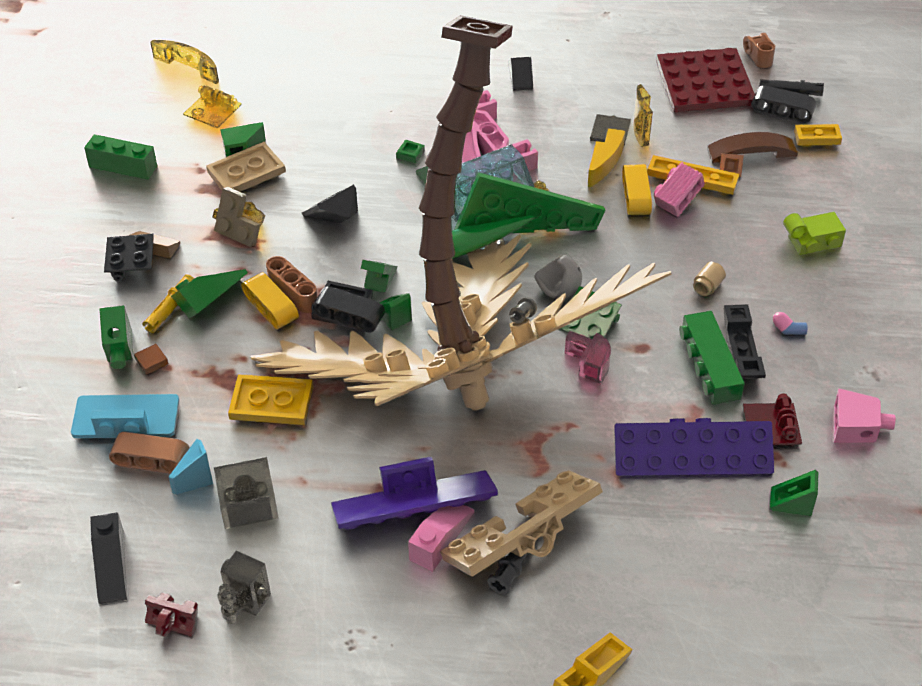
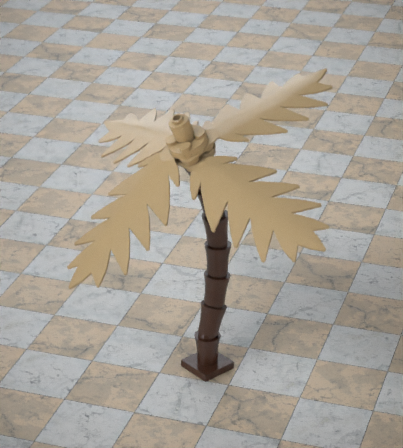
[251,15,672,410]

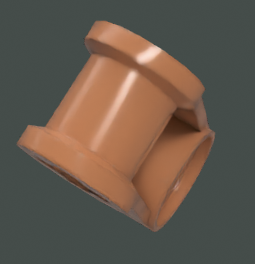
[743,33,776,68]

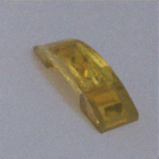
[150,39,219,84]

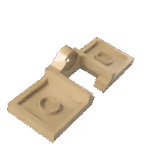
[440,470,603,577]

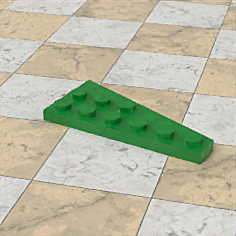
[454,172,606,234]

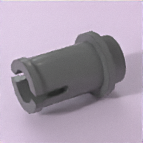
[509,298,537,324]

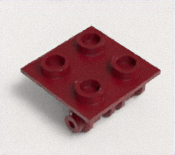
[743,393,802,445]

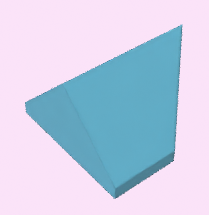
[168,439,213,495]

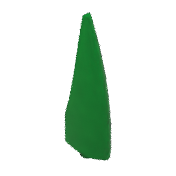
[452,215,535,259]

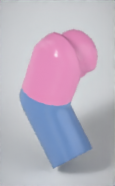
[773,312,808,335]

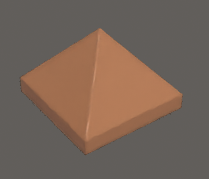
[719,153,744,177]

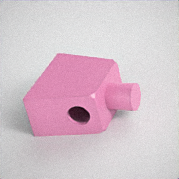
[834,389,896,443]

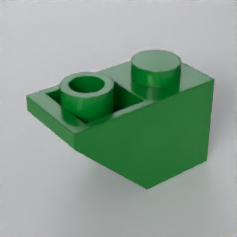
[220,122,266,157]

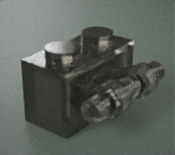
[217,550,271,624]

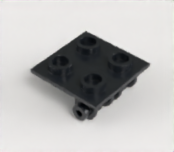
[104,233,154,281]

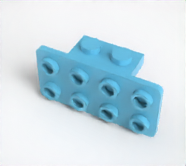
[71,394,179,438]

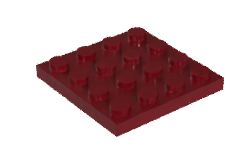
[656,48,755,113]

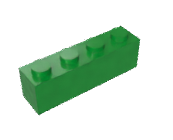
[679,311,745,405]

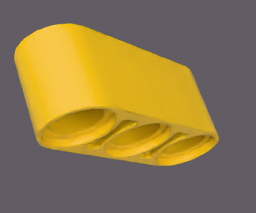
[622,164,652,215]
[241,272,299,330]

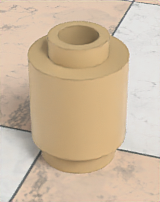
[693,262,726,296]

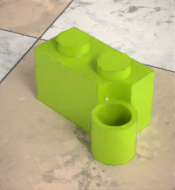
[783,212,846,255]

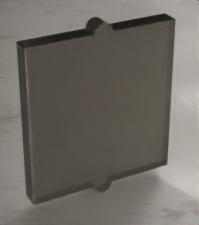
[590,114,631,146]

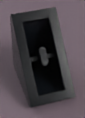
[508,57,533,91]

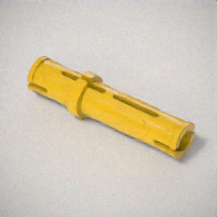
[142,274,194,333]

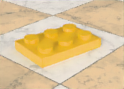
[228,374,313,425]

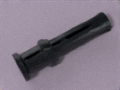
[487,552,528,595]

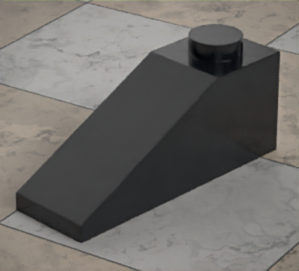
[90,512,127,604]

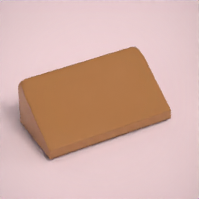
[130,231,181,259]

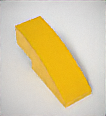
[588,128,625,187]
[553,632,633,686]

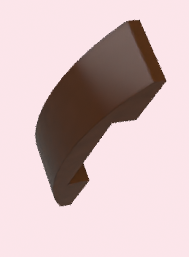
[707,132,798,163]

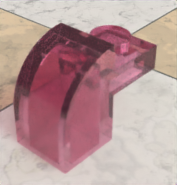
[565,331,611,384]

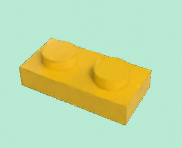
[794,124,842,146]

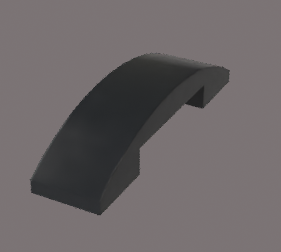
[723,304,766,379]

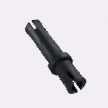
[759,79,824,96]

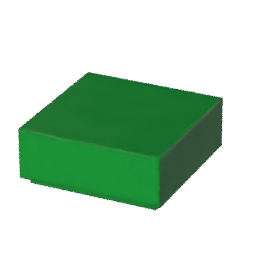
[396,140,425,164]

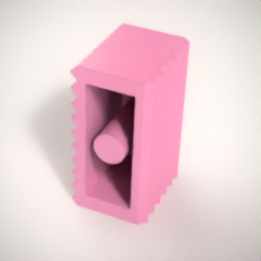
[654,162,705,217]

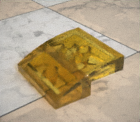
[633,84,653,147]

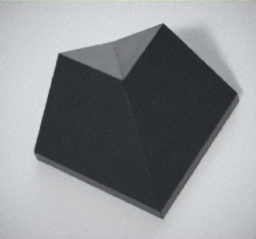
[301,184,358,222]

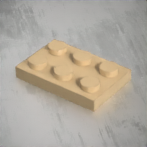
[206,142,286,192]

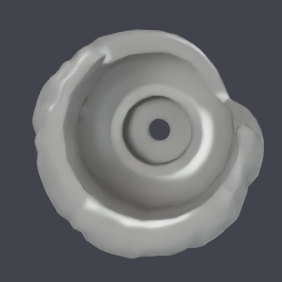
[534,254,582,299]

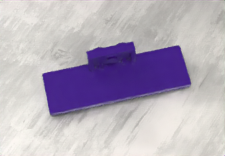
[614,418,774,476]
[331,457,498,529]

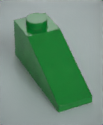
[171,269,248,319]

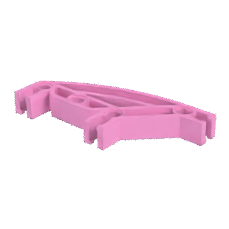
[459,90,538,195]

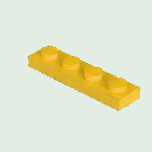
[647,155,739,195]

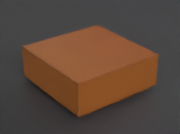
[134,344,169,375]

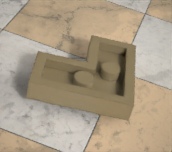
[214,187,261,247]

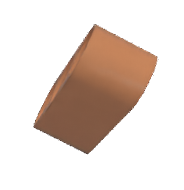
[266,256,317,313]
[109,432,190,474]

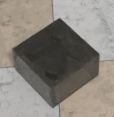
[214,457,278,529]

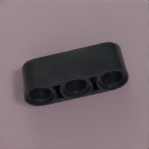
[751,86,816,123]
[311,286,385,333]

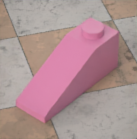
[408,505,474,572]

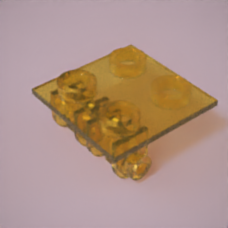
[183,85,242,128]

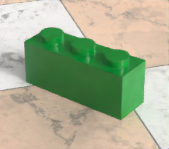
[84,134,158,180]

